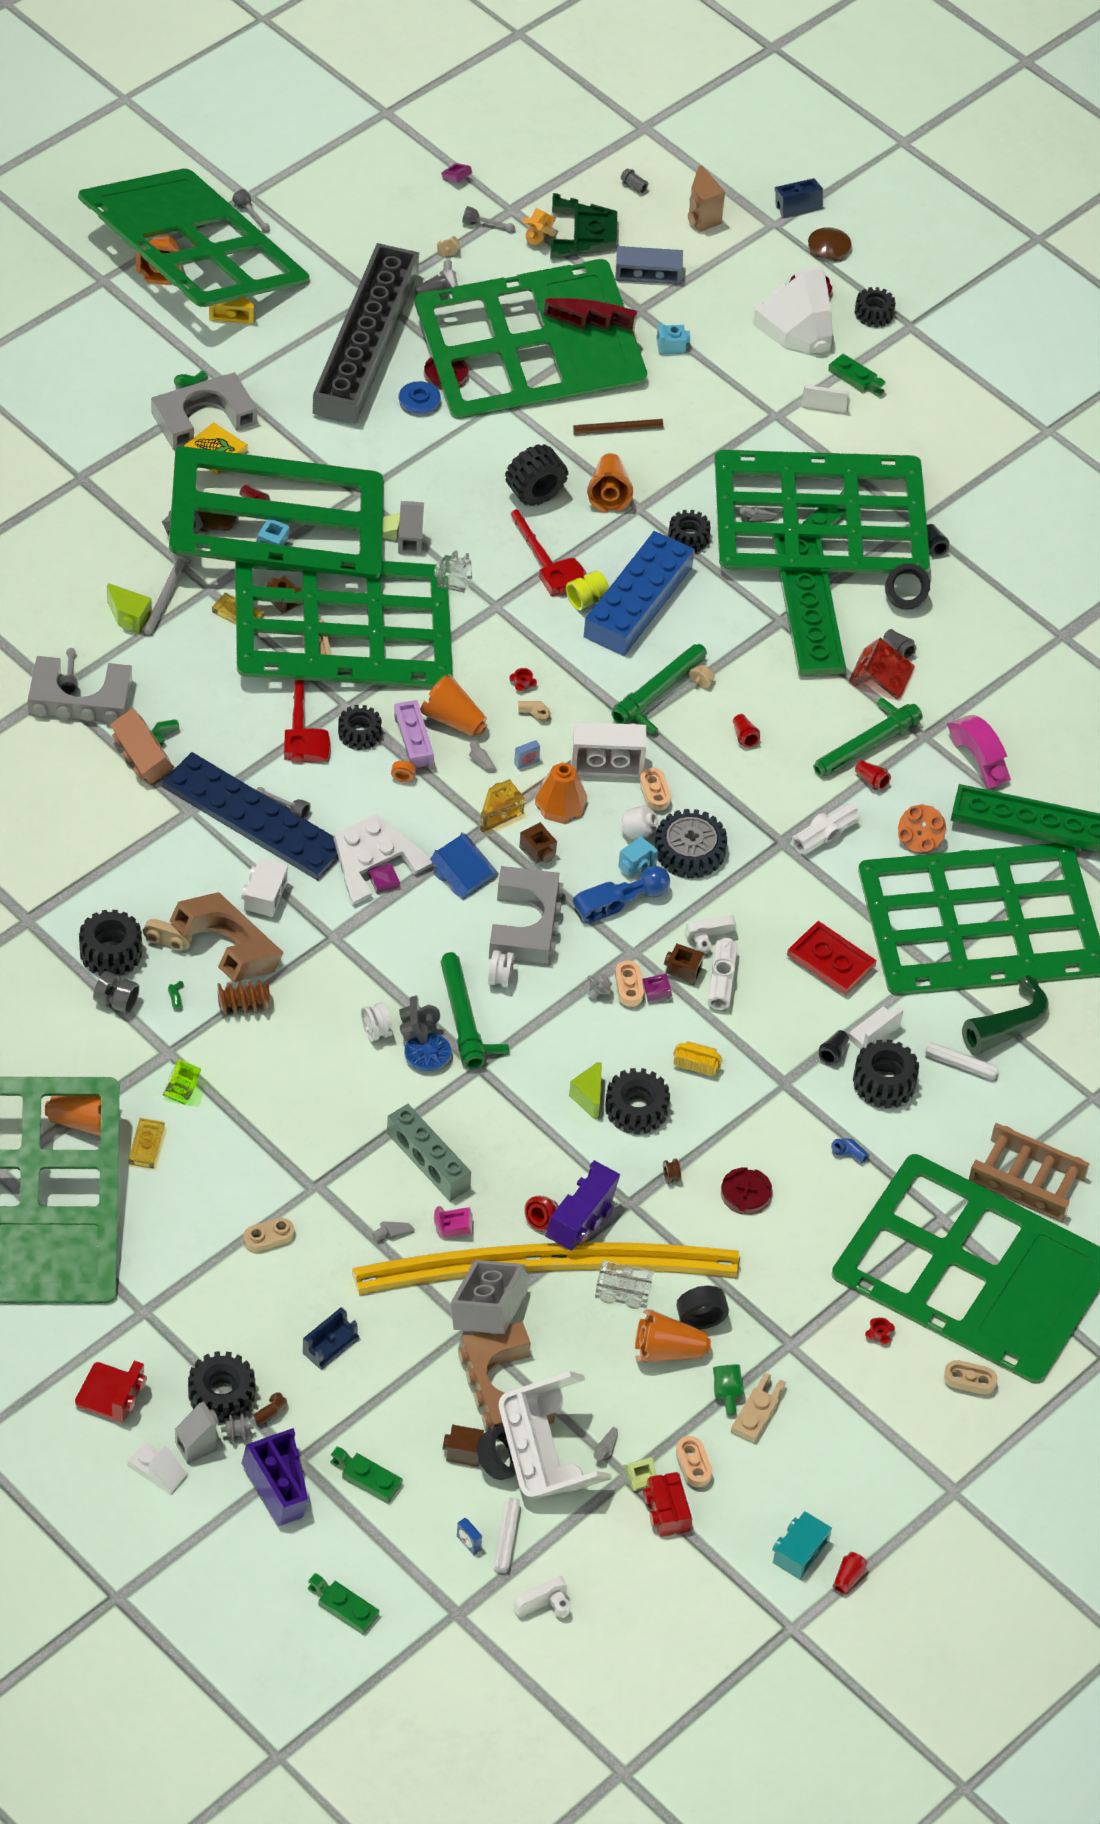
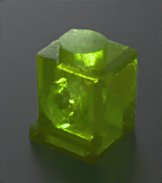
[162,1059,201,1105]

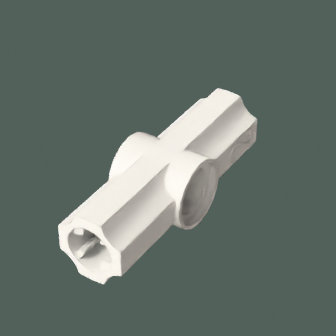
[792,803,860,855]
[708,938,738,1010]

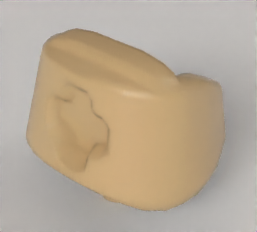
[437,236,460,257]
[689,665,715,689]

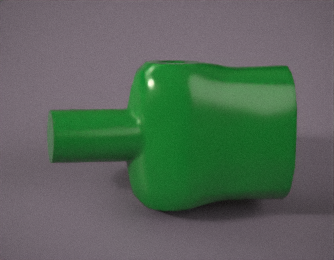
[713,1364,744,1415]

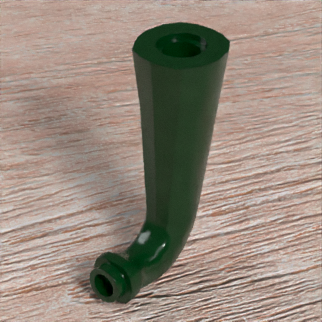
[962,975,1049,1056]

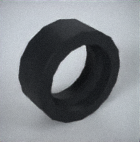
[885,563,930,609]
[676,1285,729,1330]
[477,1425,516,1480]

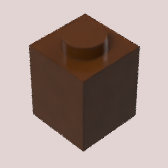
[442,1424,484,1467]

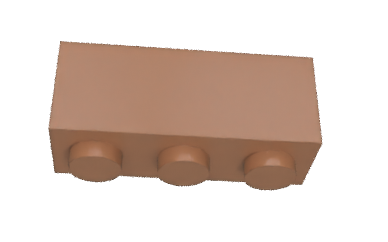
[110,708,175,785]

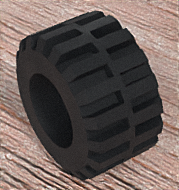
[505,444,568,506]
[79,909,142,976]
[853,1039,919,1108]

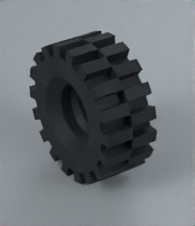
[605,1068,670,1135]
[188,1351,255,1423]

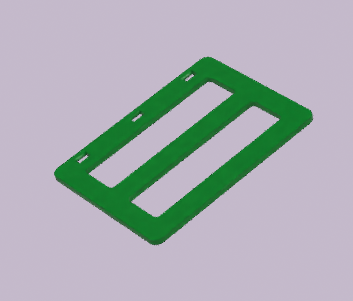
[169,446,383,579]

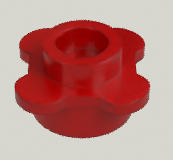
[509,668,537,692]
[865,1317,895,1345]

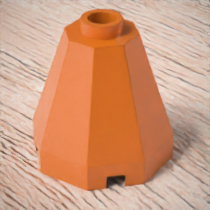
[136,233,181,285]
[535,762,587,824]

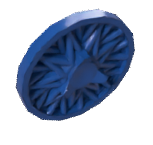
[398,381,441,414]
[404,1033,451,1071]

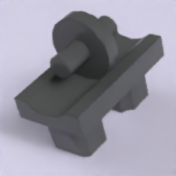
[399,995,440,1043]

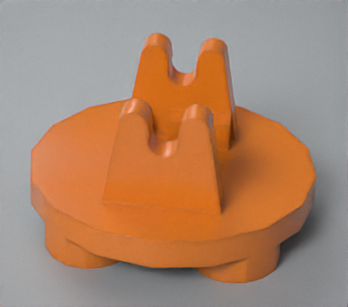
[898,804,946,853]

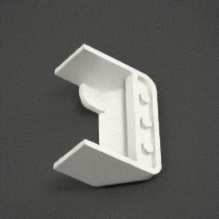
[499,1371,612,1498]

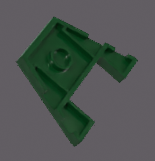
[550,193,617,259]

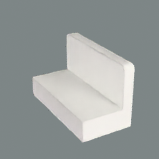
[801,385,849,413]
[848,1006,903,1050]

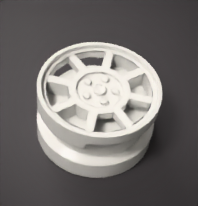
[488,950,514,988]
[361,1002,393,1041]

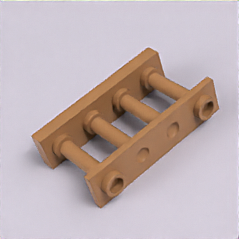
[969,1123,1090,1222]

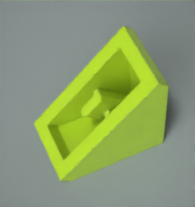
[569,1062,602,1119]

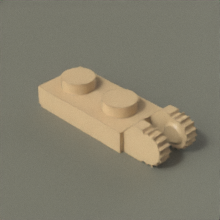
[731,1372,786,1443]

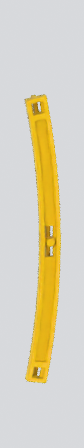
[352,1242,739,1295]

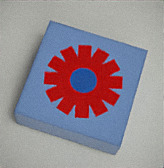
[514,740,540,769]

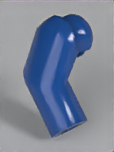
[831,1138,869,1164]

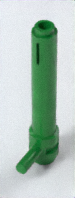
[611,644,707,736]
[813,698,923,777]
[440,952,509,1069]

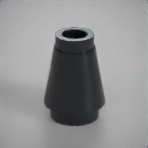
[927,524,949,556]
[819,1030,849,1065]

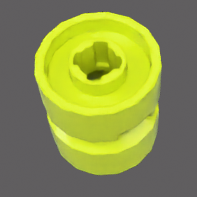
[566,570,609,610]

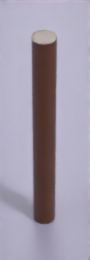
[573,419,663,434]

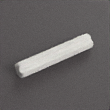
[925,1042,998,1080]
[494,1498,520,1573]

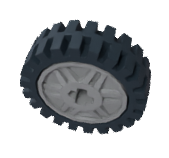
[655,809,727,878]

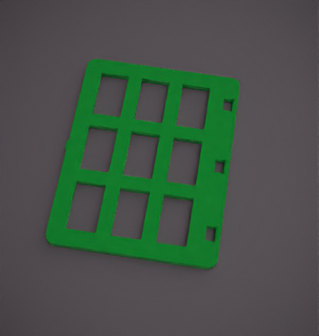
[714,450,930,574]
[235,557,453,688]
[858,843,1100,996]

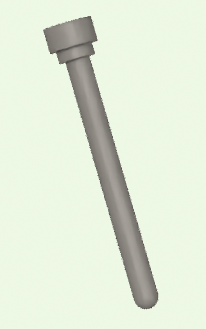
[144,554,194,635]

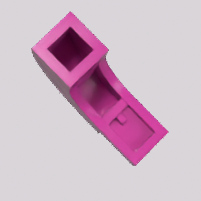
[947,715,1011,789]

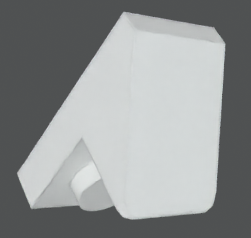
[127,1442,187,1495]

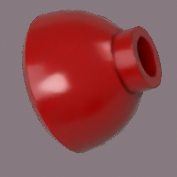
[524,1195,558,1231]

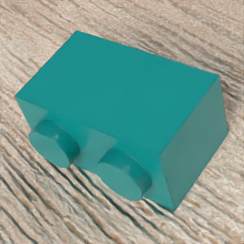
[772,1511,832,1580]

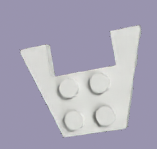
[333,814,434,906]

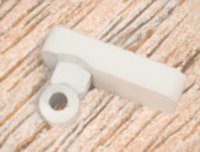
[685,915,737,954]
[513,1576,570,1617]

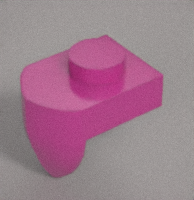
[434,1206,472,1238]

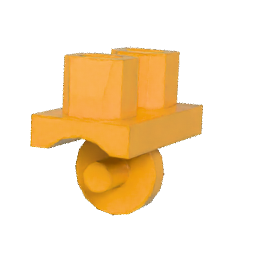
[523,208,556,246]

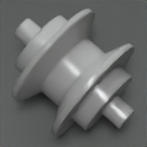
[221,1414,254,1442]

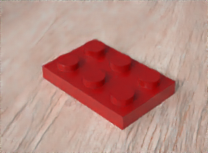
[787,920,877,995]

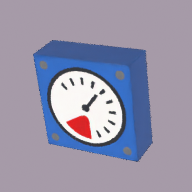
[457,1518,482,1555]

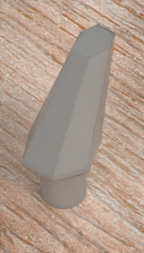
[439,260,458,289]
[740,505,778,522]
[469,741,497,773]
[372,1221,415,1242]
[594,1427,618,1461]

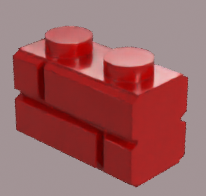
[643,1472,693,1537]

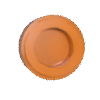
[391,761,416,782]

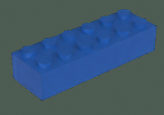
[583,531,695,656]

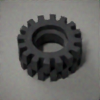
[854,287,896,327]
[668,510,711,552]
[338,705,382,750]

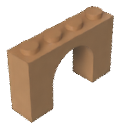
[170,892,284,982]
[458,1321,555,1430]

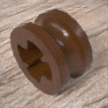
[663,1158,681,1183]

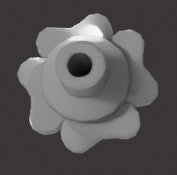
[587,973,613,1000]

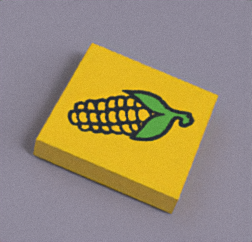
[184,422,248,475]

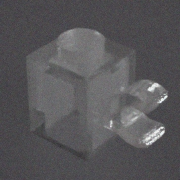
[434,550,472,593]

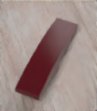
[543,298,638,331]

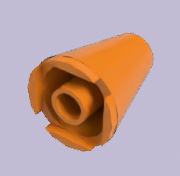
[587,453,633,512]
[420,674,488,737]
[45,1096,101,1137]
[635,1309,711,1362]

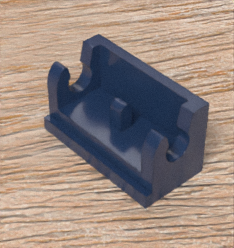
[775,178,823,218]
[303,1307,359,1370]

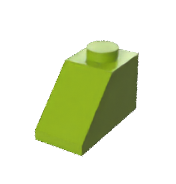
[107,583,152,633]

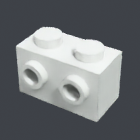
[241,858,288,917]

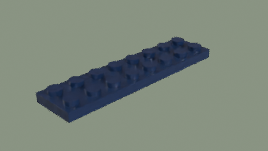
[162,752,339,881]

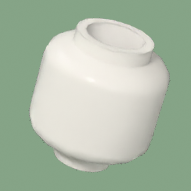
[620,806,658,840]

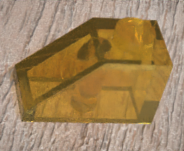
[480,779,525,833]

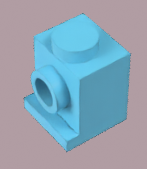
[656,322,690,354]
[256,519,290,545]
[618,836,658,878]

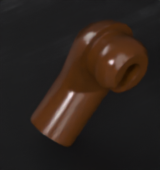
[253,1392,287,1426]

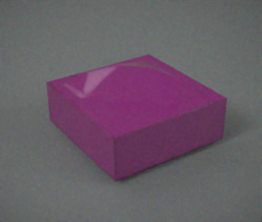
[441,163,473,183]
[368,864,400,893]
[642,973,672,1002]

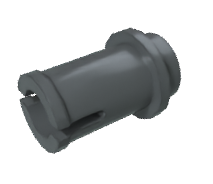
[620,168,649,194]

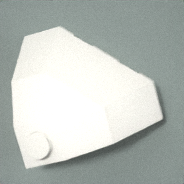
[752,266,832,354]

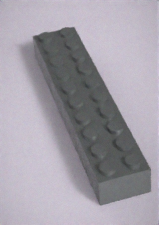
[312,243,419,424]

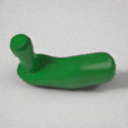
[168,981,184,1010]

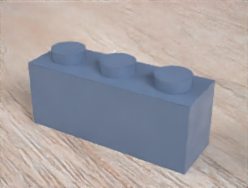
[615,246,683,284]

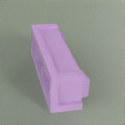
[394,700,434,769]

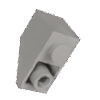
[398,501,424,554]
[175,1402,219,1464]

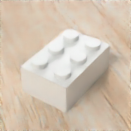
[571,722,646,778]

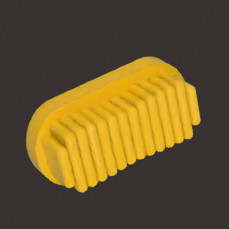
[673,1041,723,1077]

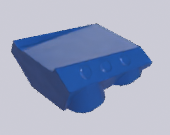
[430,832,499,899]

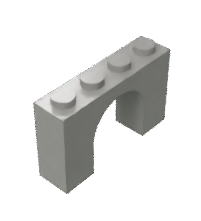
[151,372,257,450]
[28,656,132,724]
[489,866,564,966]

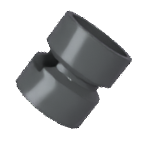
[93,971,140,1014]

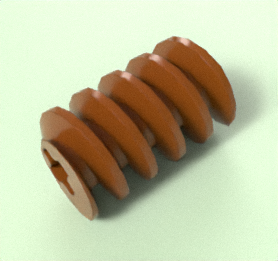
[217,979,270,1015]

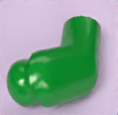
[174,371,208,388]
[152,719,179,746]

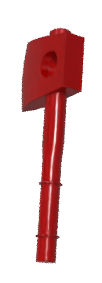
[511,509,587,596]
[284,680,330,763]

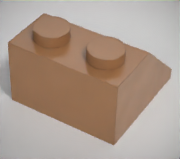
[688,165,725,232]

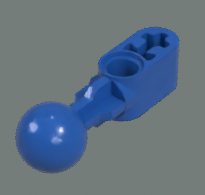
[572,866,670,923]

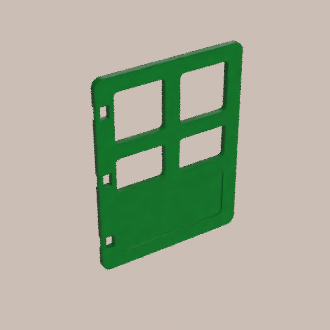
[78,168,310,307]
[415,259,648,419]
[0,1076,120,1303]
[832,1154,1100,1383]

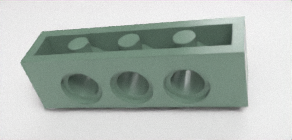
[387,1103,471,1202]

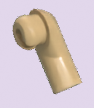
[518,701,551,721]

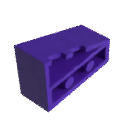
[545,1160,620,1251]
[241,1428,308,1526]

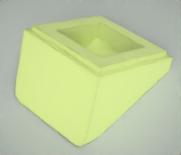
[382,513,400,541]
[623,1458,657,1491]

